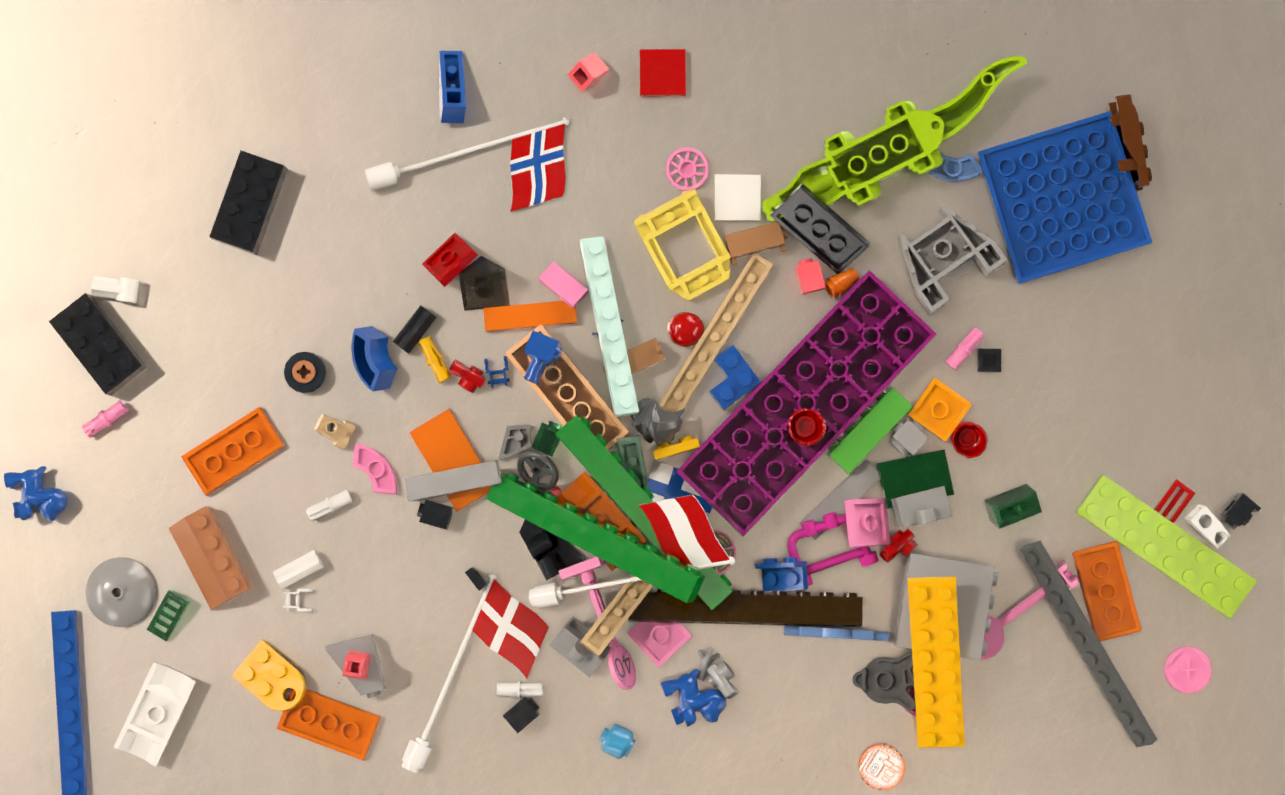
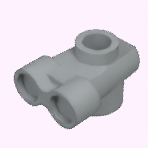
[707,661,739,699]

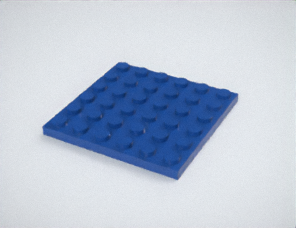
[977,111,1153,284]

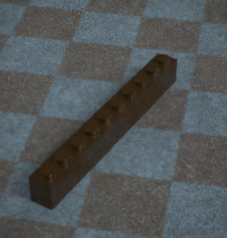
[628,589,863,627]

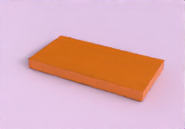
[181,407,285,496]
[409,409,491,512]
[1072,541,1142,642]
[277,688,381,761]

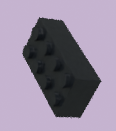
[209,150,288,255]
[49,293,148,396]

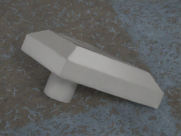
[499,425,532,460]

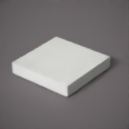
[714,174,761,222]

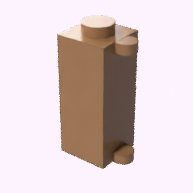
[725,221,788,265]
[603,338,665,375]

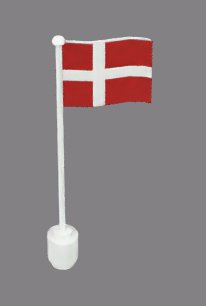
[402,574,549,774]

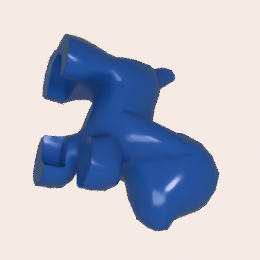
[4,466,68,521]
[661,669,726,727]

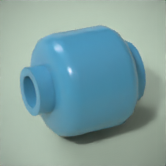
[599,724,636,759]

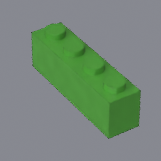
[827,387,913,474]

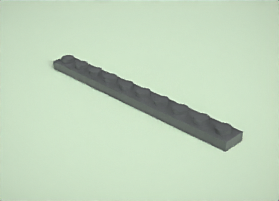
[1020,541,1158,747]

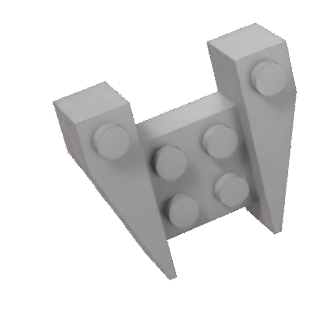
[898,204,1008,316]

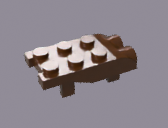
[1108,94,1152,192]

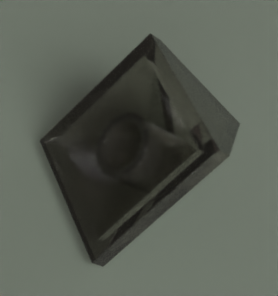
[459,256,510,311]

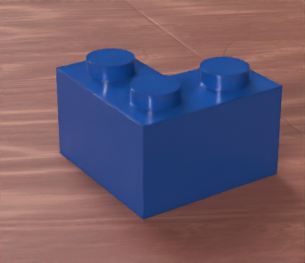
[709,345,761,411]

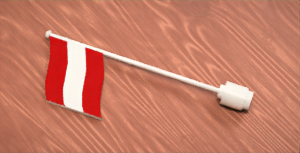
[529,494,735,609]

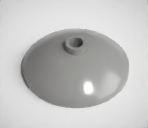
[86,557,156,627]

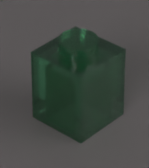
[531,421,561,457]

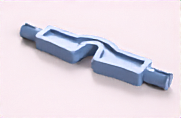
[784,626,889,641]

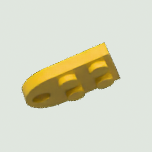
[232,640,306,711]

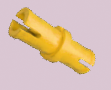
[417,336,452,383]

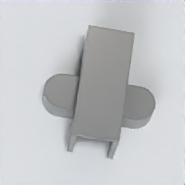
[891,486,952,527]
[550,616,609,678]

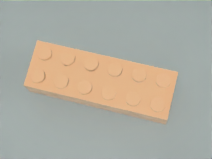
[505,324,629,450]

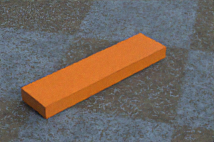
[483,301,577,332]

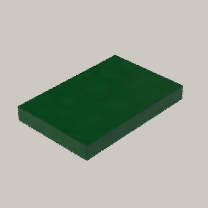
[877,449,954,509]

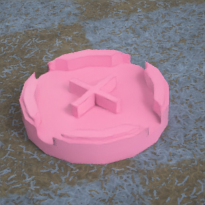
[1164,647,1211,693]

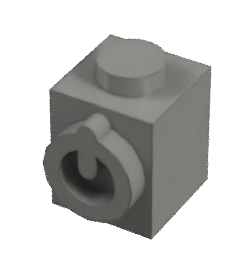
[889,420,929,457]

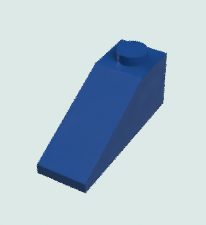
[439,51,466,123]

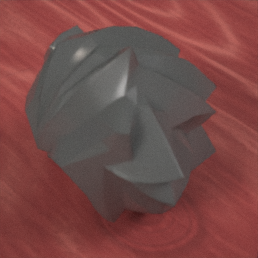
[630,398,685,447]

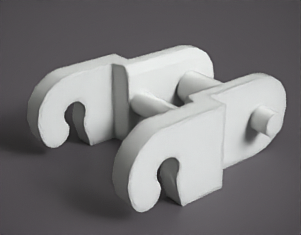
[282,588,313,612]

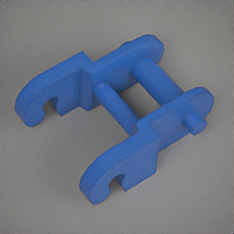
[484,356,510,388]

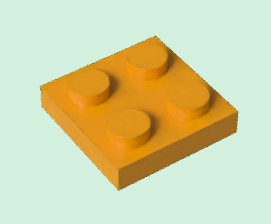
[907,377,972,442]

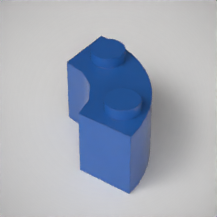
[351,326,398,392]

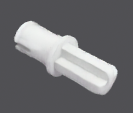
[306,489,353,521]
[497,681,544,699]

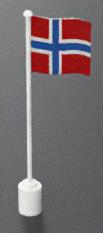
[365,117,569,212]

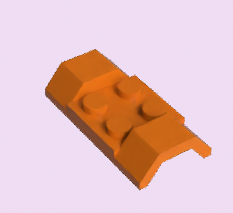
[558,471,647,571]

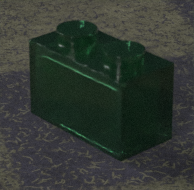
[984,484,1042,529]

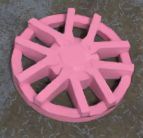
[666,147,709,191]

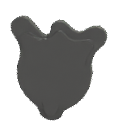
[853,652,916,711]

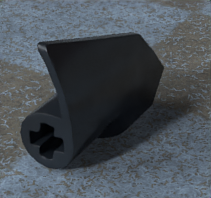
[519,520,585,581]

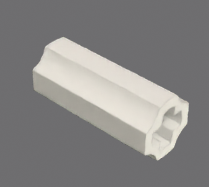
[273,550,324,589]

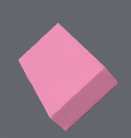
[538,262,588,309]

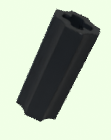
[393,305,437,354]

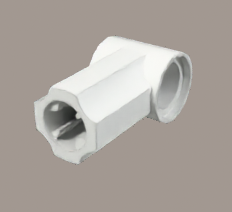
[91,276,140,304]

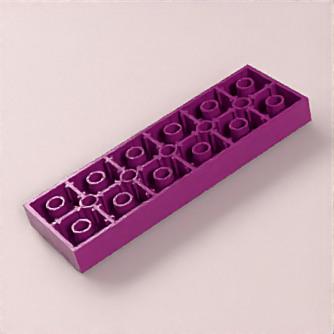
[676,270,937,536]

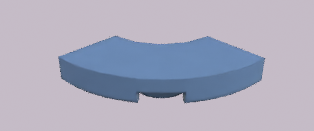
[928,152,983,182]

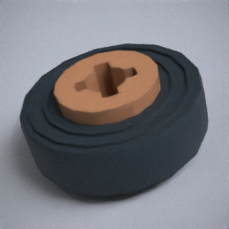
[284,352,326,393]

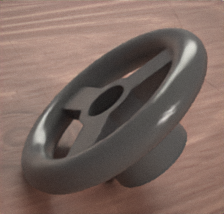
[517,450,559,490]

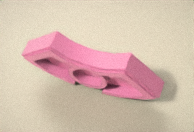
[353,444,397,494]

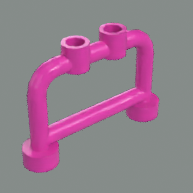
[787,512,879,586]

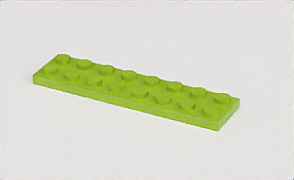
[1076,475,1257,619]

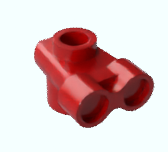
[449,359,485,393]
[880,529,918,563]

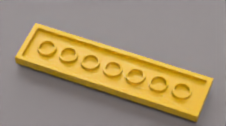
[908,576,965,748]

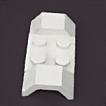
[114,662,197,767]

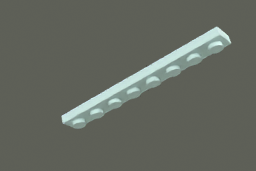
[580,236,639,417]

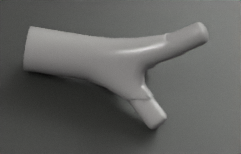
[696,647,720,681]

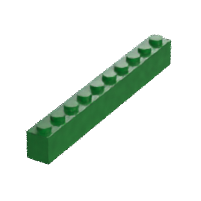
[555,415,733,610]
[486,472,705,603]

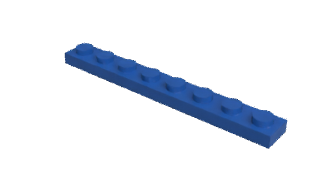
[51,610,87,795]

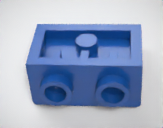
[755,557,808,591]

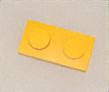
[653,435,700,460]

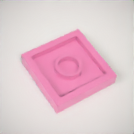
[844,498,890,547]
[627,622,692,668]

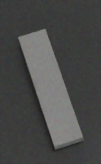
[404,460,502,501]

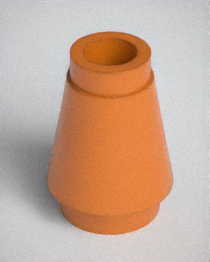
[825,268,859,299]

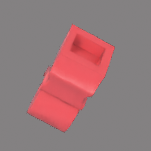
[342,650,371,680]

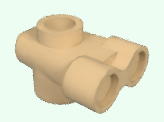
[314,414,355,450]

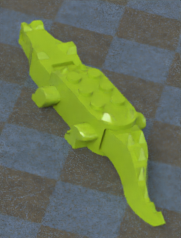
[762,56,1028,223]

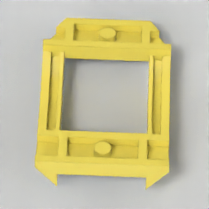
[633,189,731,301]

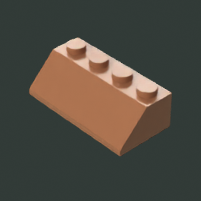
[169,506,253,610]

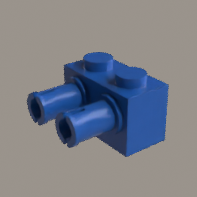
[524,330,563,385]

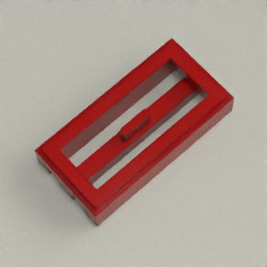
[1154,479,1195,523]

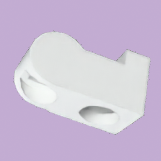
[1184,504,1231,549]

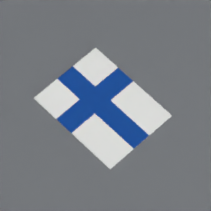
[648,460,712,519]

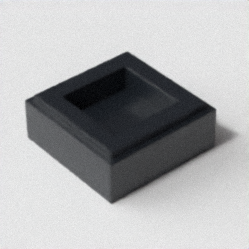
[977,348,1001,372]
[465,567,487,591]

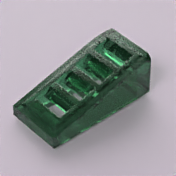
[147,590,191,642]

